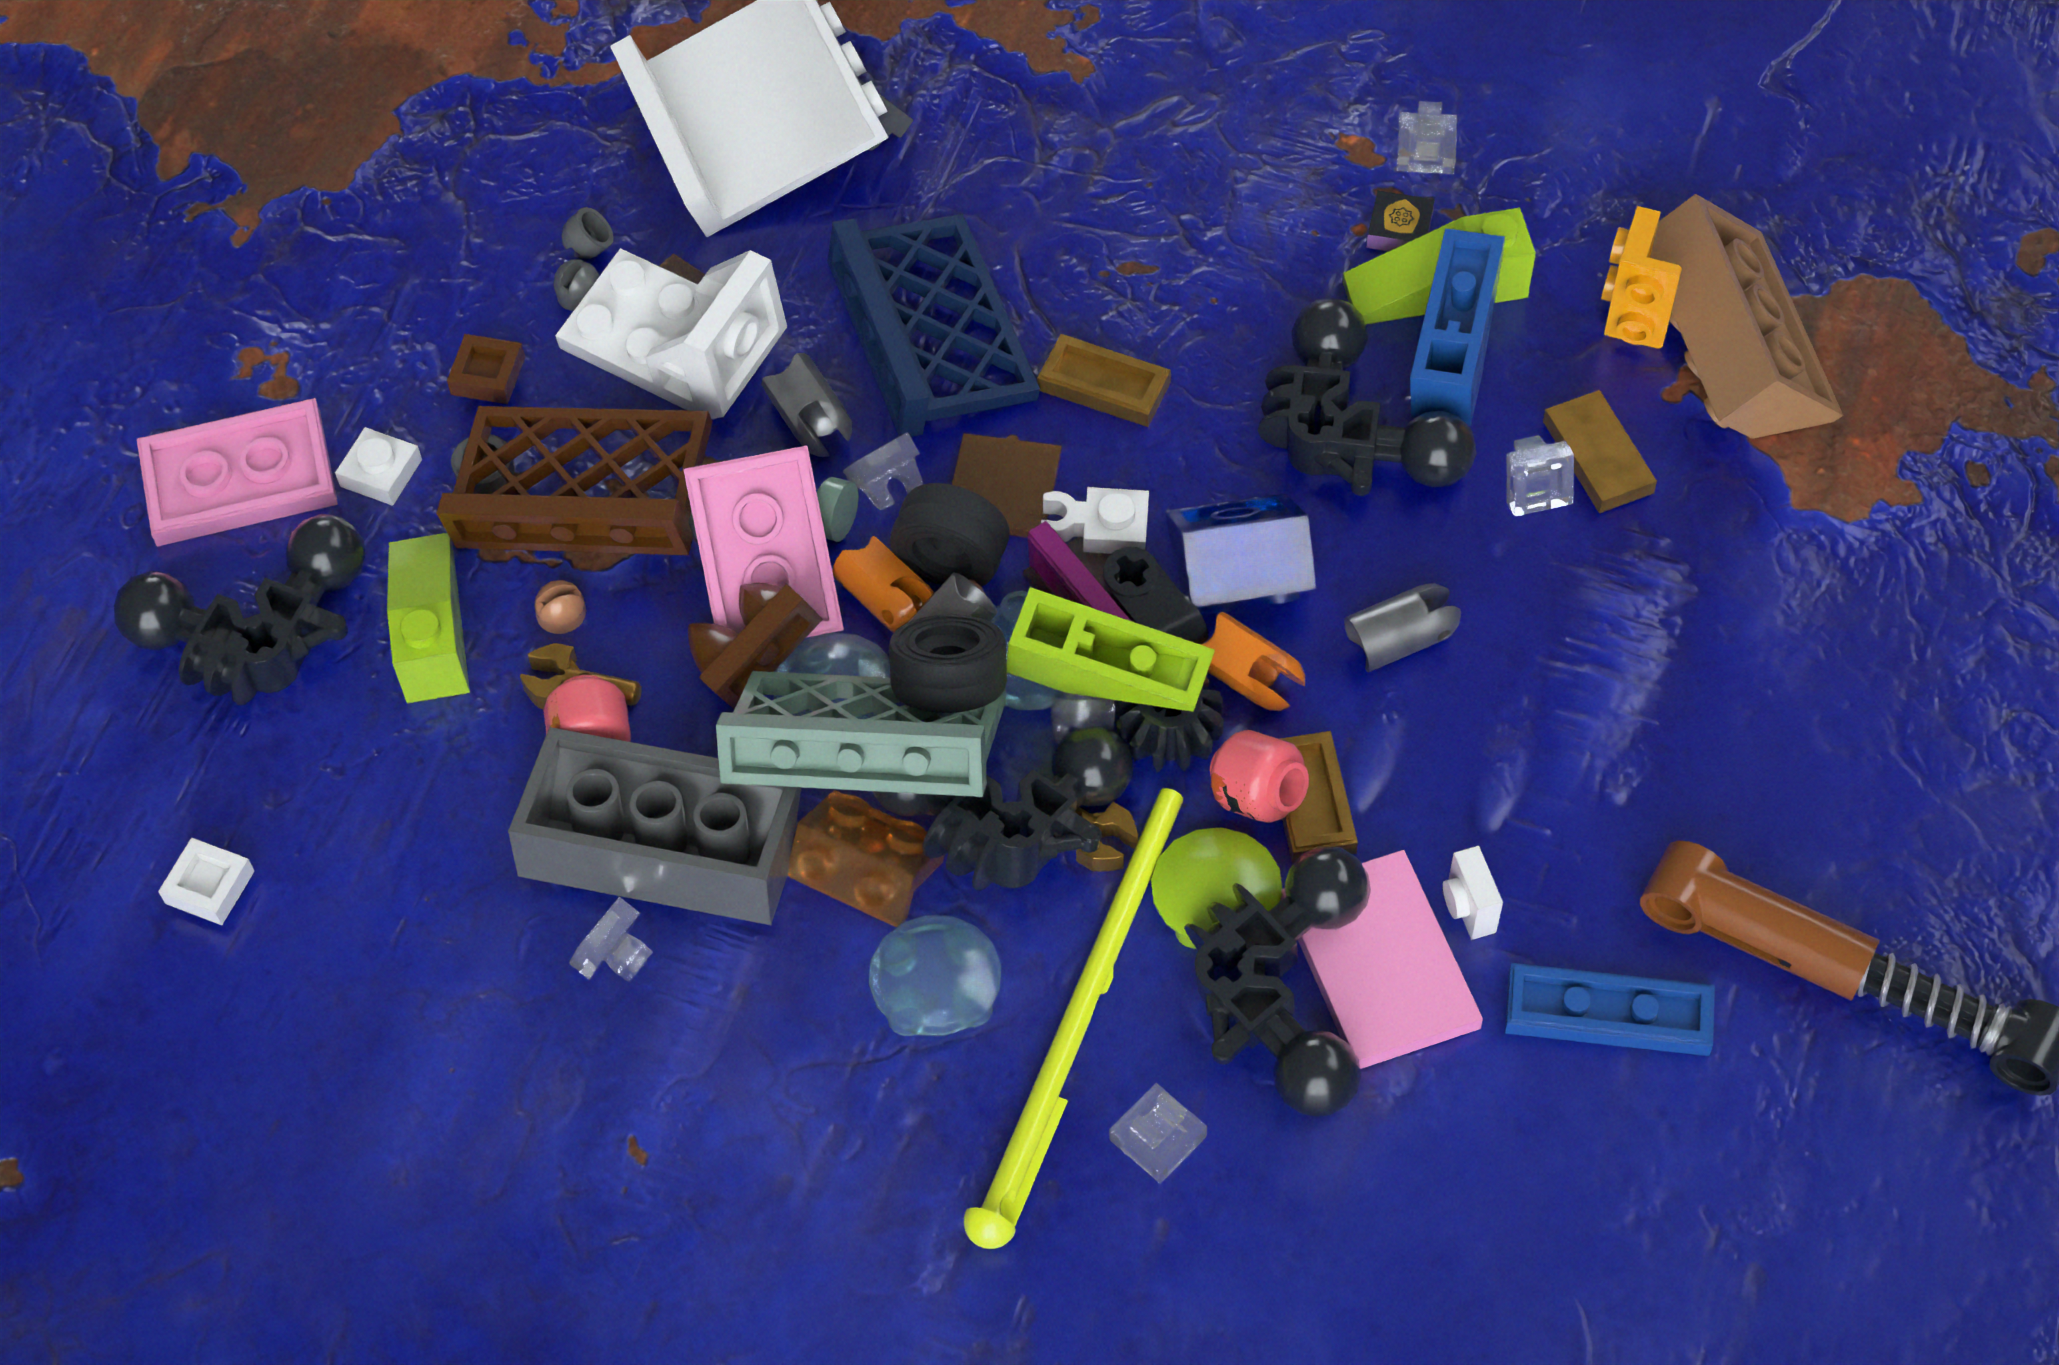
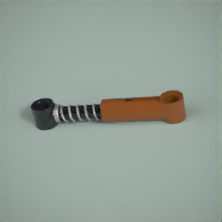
[1640,840,2059,1096]

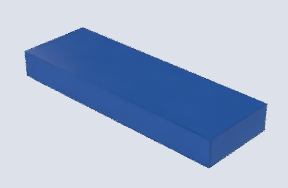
[1505,963,1715,1056]

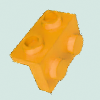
[1601,206,1682,349]

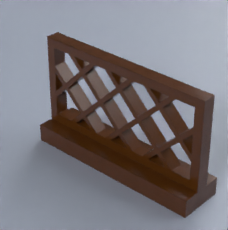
[436,406,713,555]

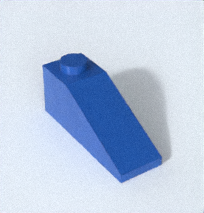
[1410,228,1505,426]

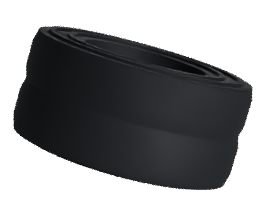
[890,483,1010,587]
[889,614,1007,713]

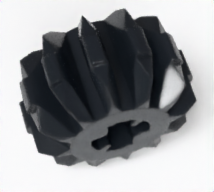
[1116,676,1224,772]

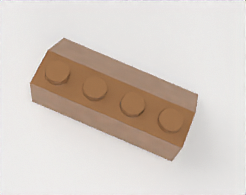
[1651,194,1844,439]

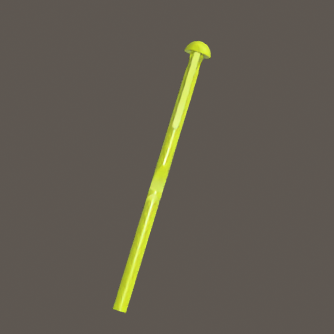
[964,788,1183,1249]

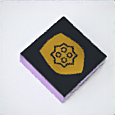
[1366,190,1435,251]

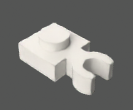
[1041,487,1149,554]

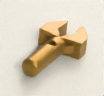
[520,643,641,709]
[1075,802,1138,871]

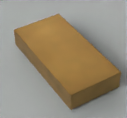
[1037,334,1171,427]
[1543,390,1657,513]
[1280,731,1358,863]

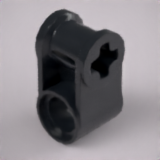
[1103,547,1209,645]

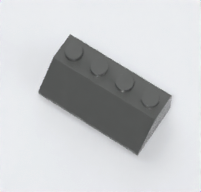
[508,727,802,925]

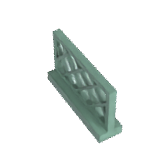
[716,671,1006,797]

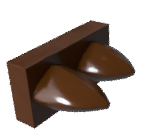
[688,583,823,709]

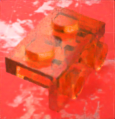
[788,790,945,927]

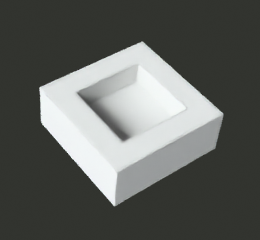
[335,427,422,506]
[158,838,254,925]
[1443,846,1503,940]

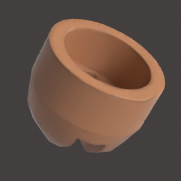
[534,580,586,634]

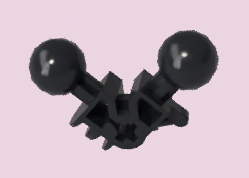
[1258,297,1477,496]
[114,514,366,705]
[872,726,1133,891]
[1184,846,1371,1116]

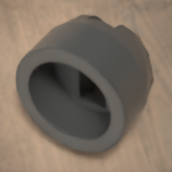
[562,207,613,259]
[554,259,599,311]

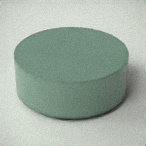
[817,477,859,542]

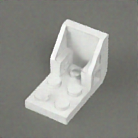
[555,248,787,419]

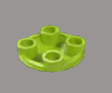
[1151,827,1283,949]

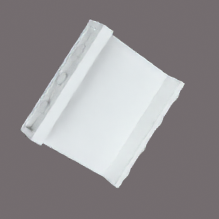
[610,0,889,237]

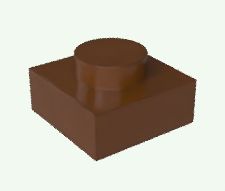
[447,334,525,404]

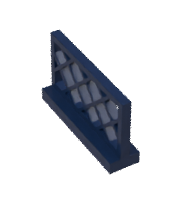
[827,214,1040,439]

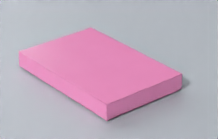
[137,398,338,547]
[684,446,844,638]
[1280,850,1483,1069]

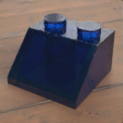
[1165,493,1316,613]

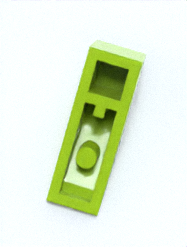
[1342,208,1536,324]
[387,533,470,704]
[1006,587,1215,712]

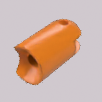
[832,536,934,633]
[1201,612,1305,711]

